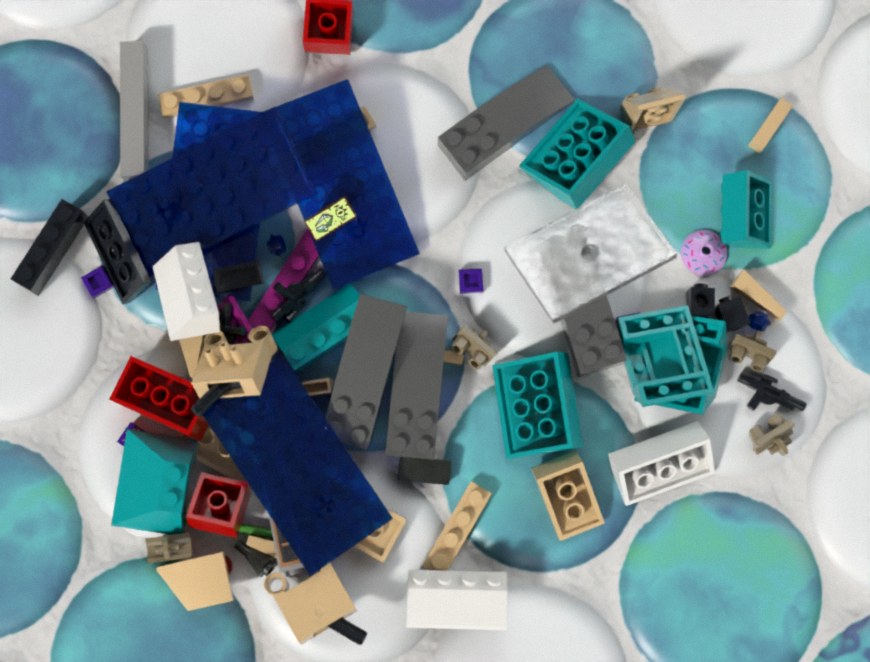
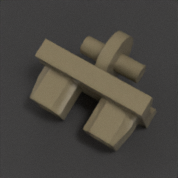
[451,325,497,370]
[727,331,776,373]
[749,413,795,456]
[145,533,193,563]

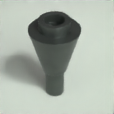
[234,540,276,577]

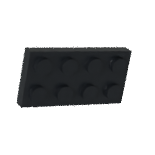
[83,199,151,305]

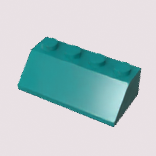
[271,283,360,374]

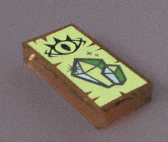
[304,196,357,242]

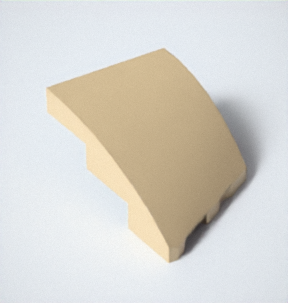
[156,552,234,611]

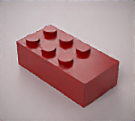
[109,356,222,442]

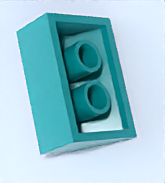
[720,170,772,249]

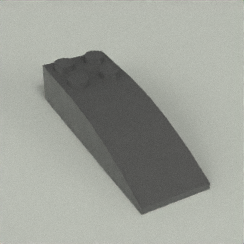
[438,65,575,181]
[537,231,627,377]
[321,294,407,450]
[385,311,448,460]

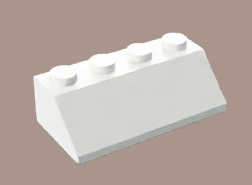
[153,242,220,341]
[608,421,715,506]
[406,570,507,630]

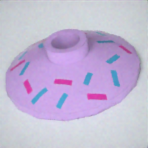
[681,230,727,276]

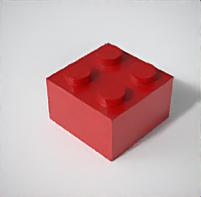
[302,0,354,55]
[186,472,251,538]

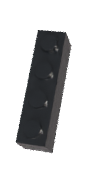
[10,199,88,296]

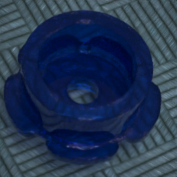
[267,234,287,256]
[748,311,771,331]

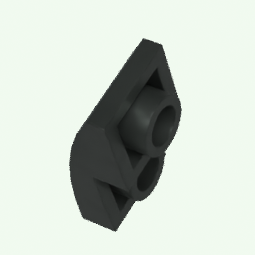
[397,456,452,485]

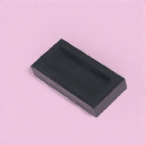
[212,260,265,294]

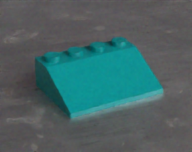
[519,98,636,210]
[492,351,583,459]

